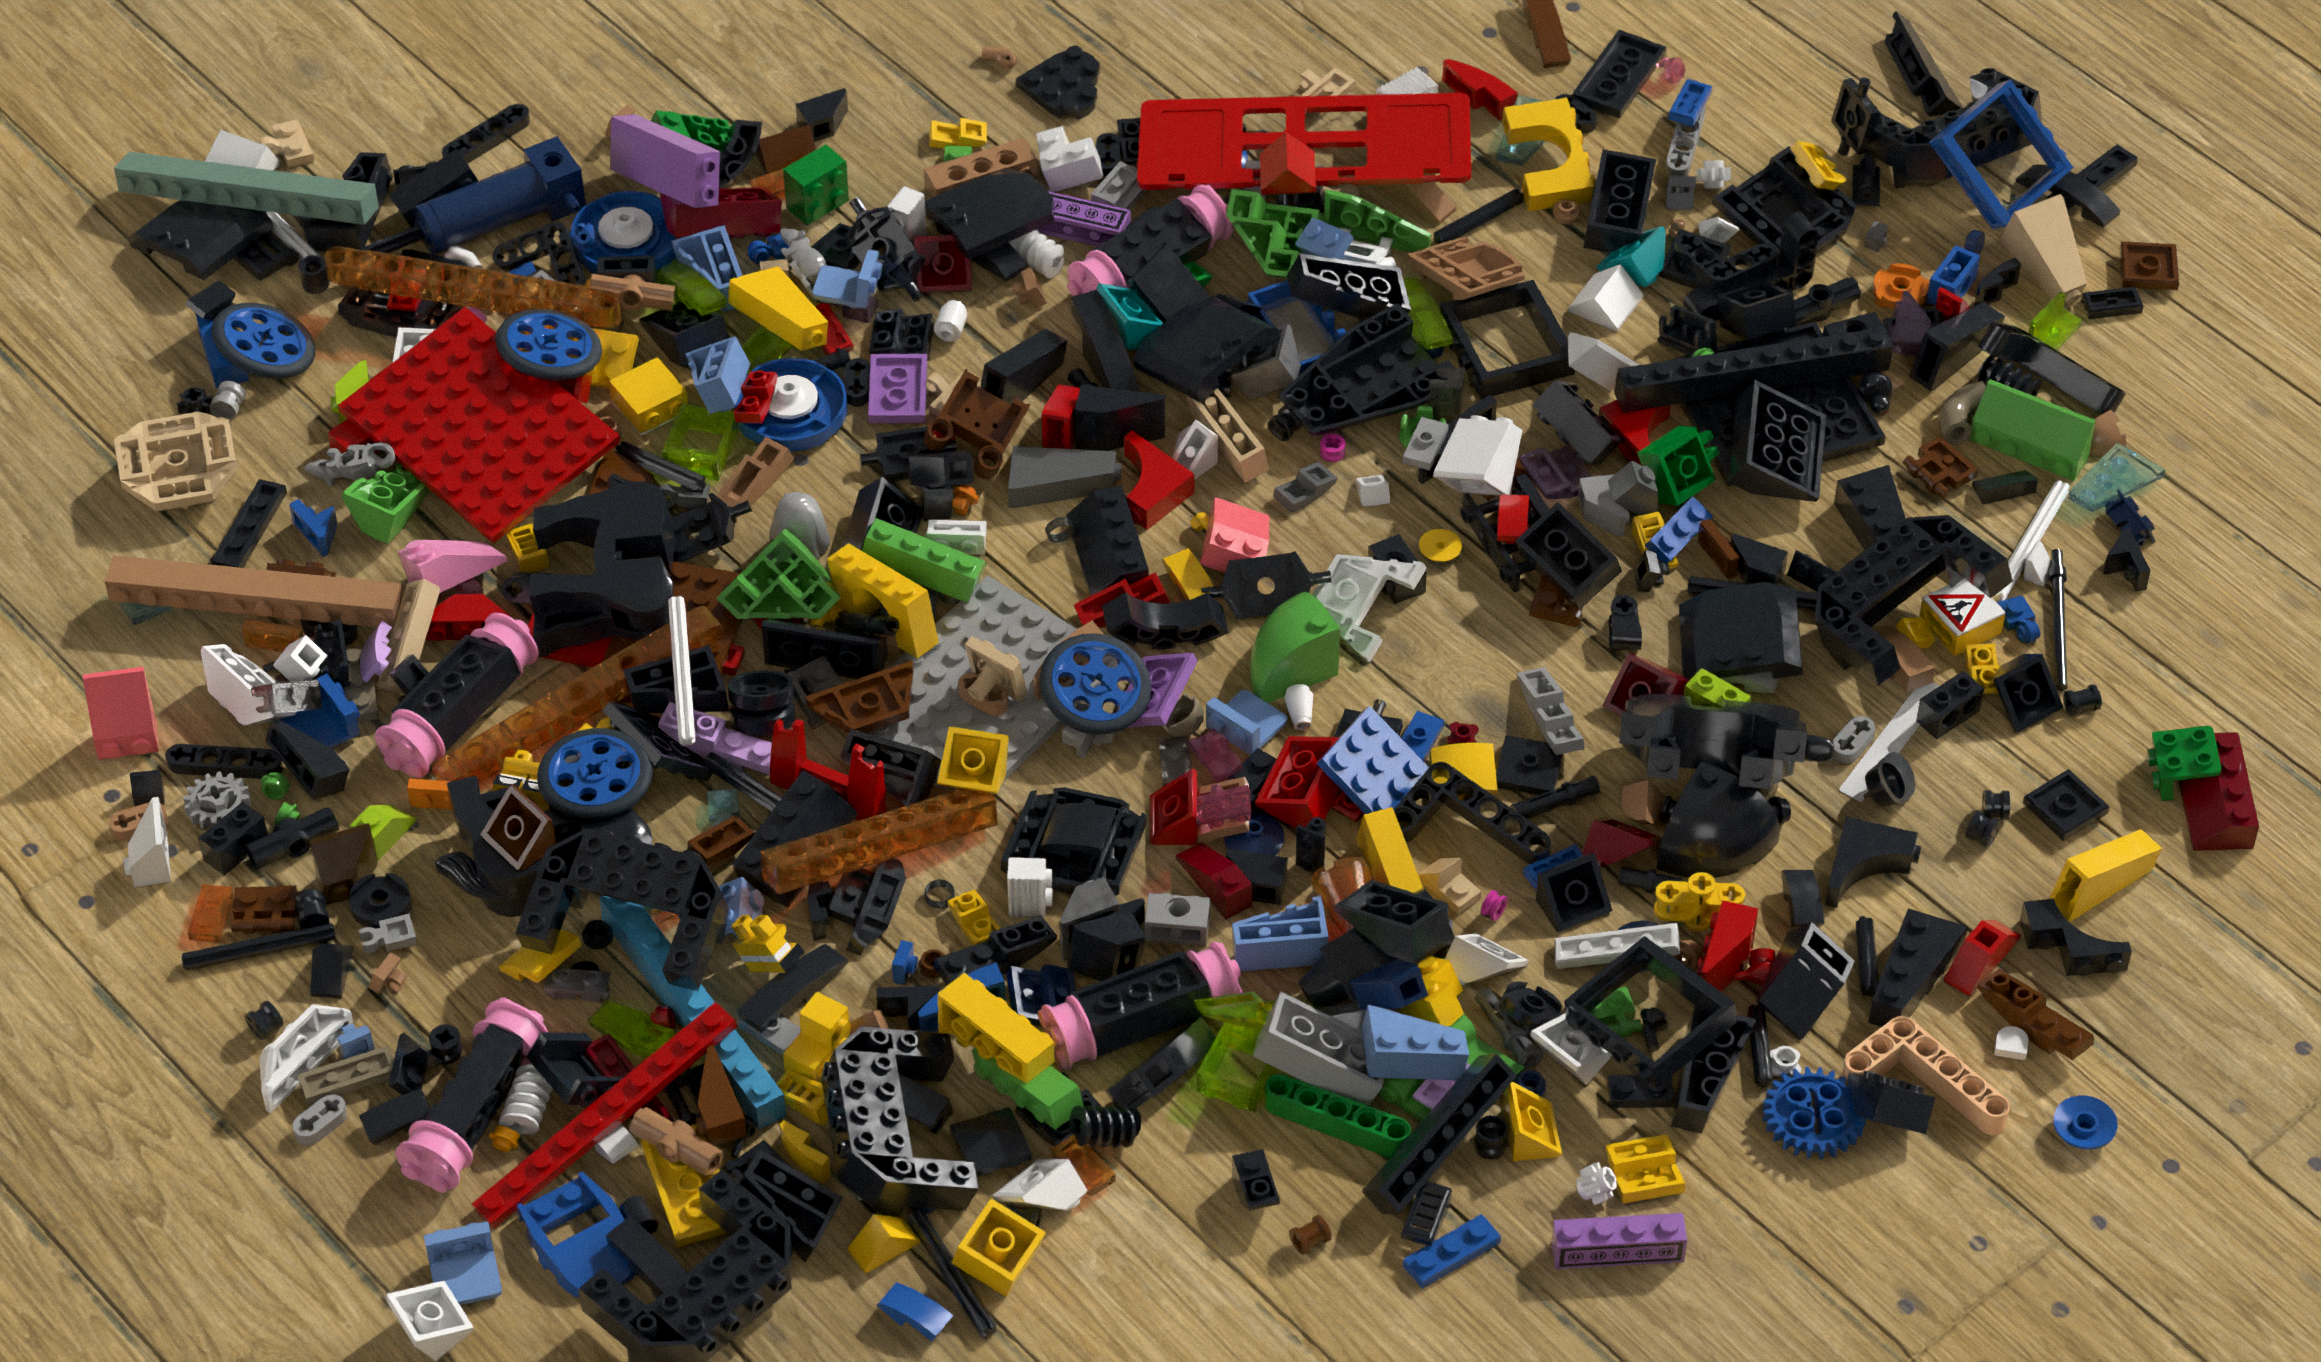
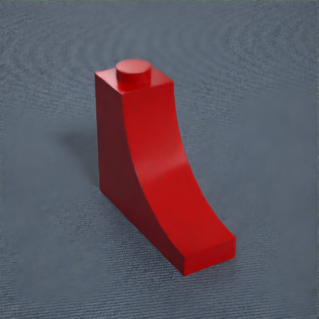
[1599,399,1671,466]
[1124,431,1195,530]

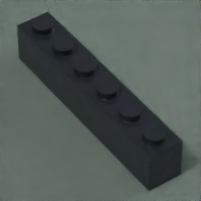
[1361,1053,1517,1214]

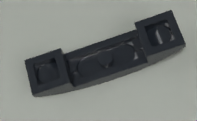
[2016,164,2120,228]

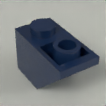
[1350,958,1428,1010]

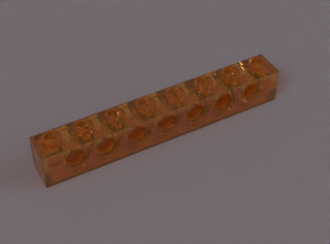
[760,789,998,894]

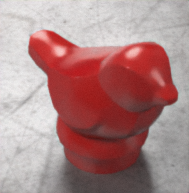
[1733,948,1776,987]

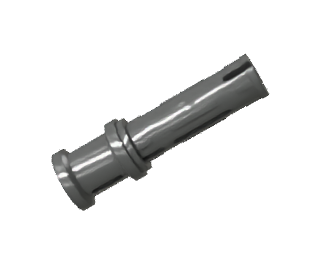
[1475,988,1544,1070]

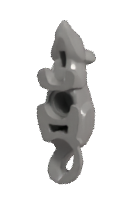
[780,228,826,302]
[304,442,395,486]

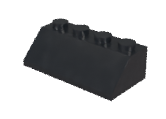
[1583,149,1656,253]
[842,477,922,551]
[1066,486,1149,596]
[761,619,888,679]
[733,771,858,908]

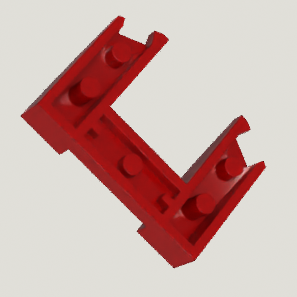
[770,719,887,827]

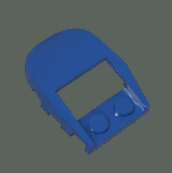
[517,1172,636,1298]

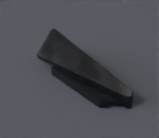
[1884,11,1963,117]

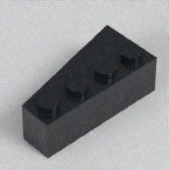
[302,152,393,253]
[1287,253,1411,320]
[1671,1005,1756,1134]

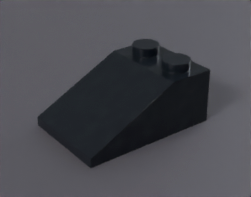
[639,299,729,368]
[1075,385,1165,451]
[1335,880,1450,963]

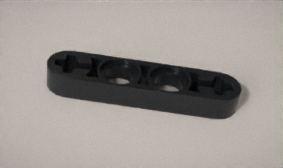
[442,104,530,164]
[165,744,283,779]

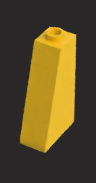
[728,266,828,351]
[1356,807,1423,893]
[2049,829,2162,922]

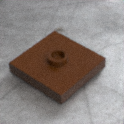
[2120,241,2179,290]

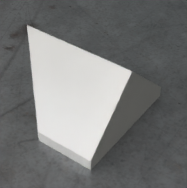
[1172,420,1218,479]

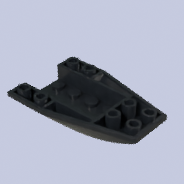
[1278,303,1465,436]

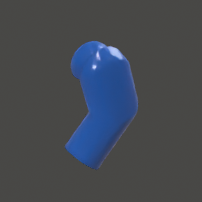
[575,223,595,248]

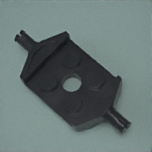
[847,197,926,302]
[671,493,752,563]
[1201,551,1332,619]

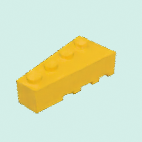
[937,973,1054,1083]

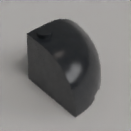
[1656,761,1780,878]

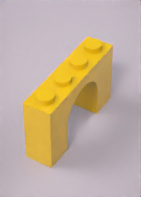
[1502,98,1596,211]
[827,543,939,659]

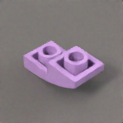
[360,620,392,682]

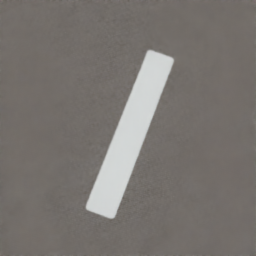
[1839,683,1939,801]

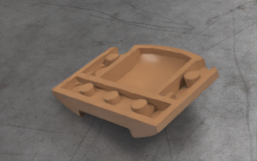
[1407,237,1524,300]

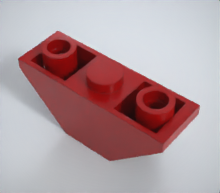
[425,594,511,641]
[1944,920,2021,997]

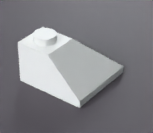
[123,797,171,887]
[1445,933,1529,985]
[992,1159,1088,1211]

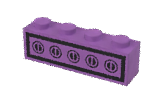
[1037,191,1131,247]
[1552,1213,1687,1269]

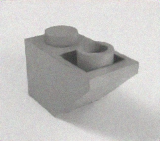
[1578,474,1629,536]

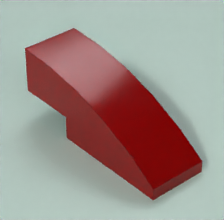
[1442,59,1518,121]
[1073,572,1171,628]

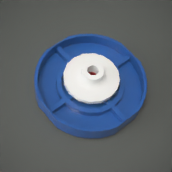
[571,191,676,274]
[733,358,847,452]

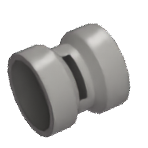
[210,381,246,420]

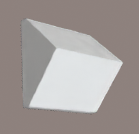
[205,130,280,170]
[1568,264,1643,332]
[1568,332,1639,391]
[1530,1013,1611,1085]
[385,1281,474,1361]

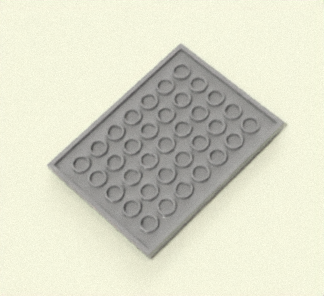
[867,576,1118,810]

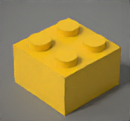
[952,1198,1046,1297]

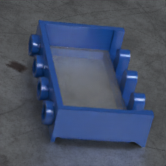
[1248,280,1346,376]

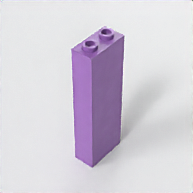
[610,114,720,208]

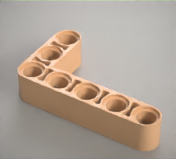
[1842,1016,2010,1135]

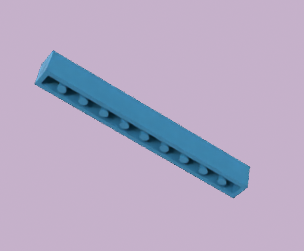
[599,896,786,1130]

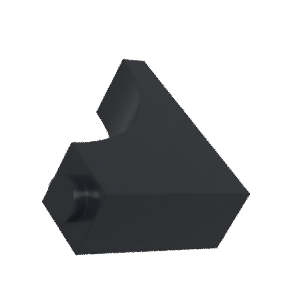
[1825,817,1922,908]

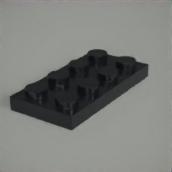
[1572,29,1667,119]

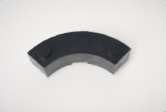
[719,119,762,189]
[1102,592,1229,650]

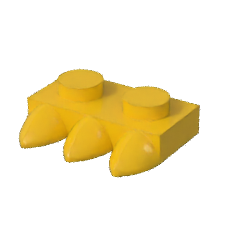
[1790,141,1846,190]

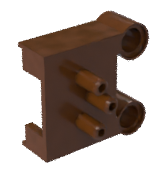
[923,369,1031,479]

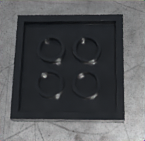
[603,702,713,781]

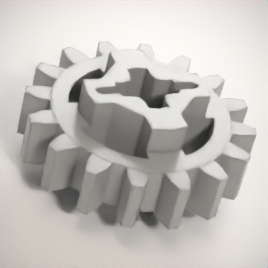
[183,772,251,830]

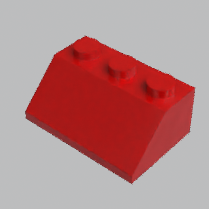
[1255,736,1340,828]

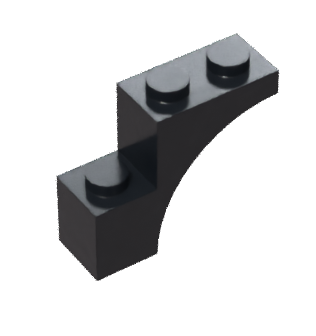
[2020,899,2132,976]

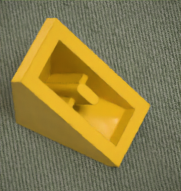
[848,1214,920,1274]

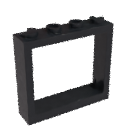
[1437,279,1575,399]
[1564,936,1736,1088]

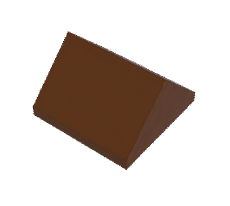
[755,125,816,180]
[480,784,556,871]

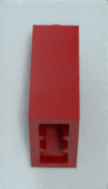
[1041,385,1080,449]

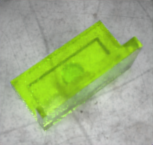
[2029,292,2082,350]

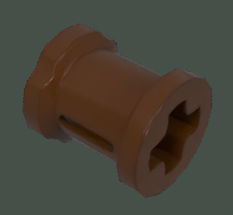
[1289,1215,1332,1255]

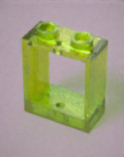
[662,403,738,481]
[1197,1017,1278,1112]

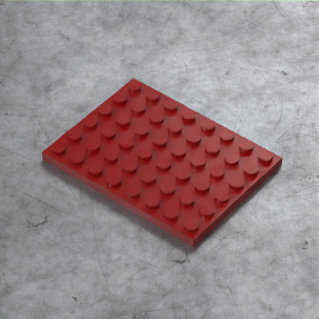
[338,307,621,544]

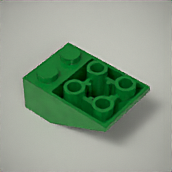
[651,110,730,154]

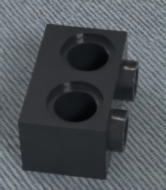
[1916,671,1984,740]

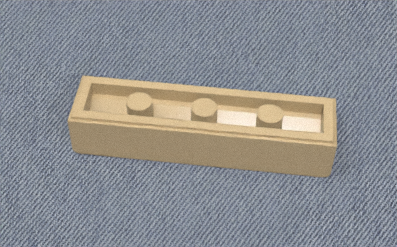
[375,579,440,694]

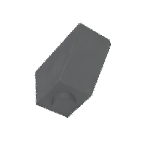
[1608,461,1658,515]

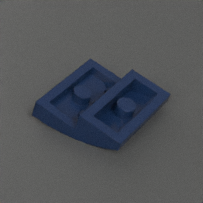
[1006,964,1076,1026]

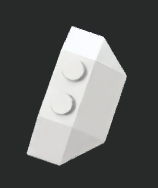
[201,644,297,726]
[259,1005,353,1113]

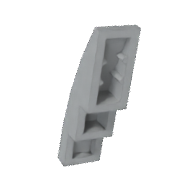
[1517,667,1584,755]

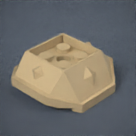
[114,412,237,511]

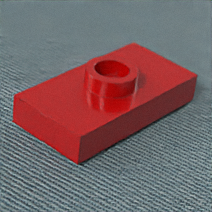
[815,303,854,355]

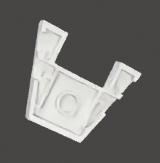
[1312,554,1427,663]

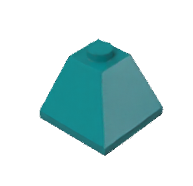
[1596,226,1666,287]
[1096,283,1163,350]

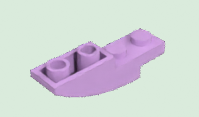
[658,702,772,775]

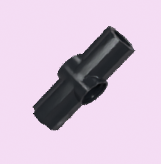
[1787,277,1861,328]
[245,807,339,869]

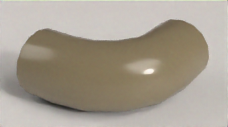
[1938,381,1986,445]

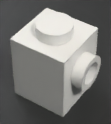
[273,635,327,685]

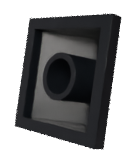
[1536,853,1613,932]

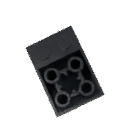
[1756,922,1854,1040]

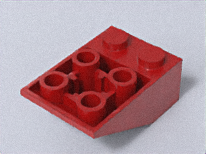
[1696,900,1759,992]

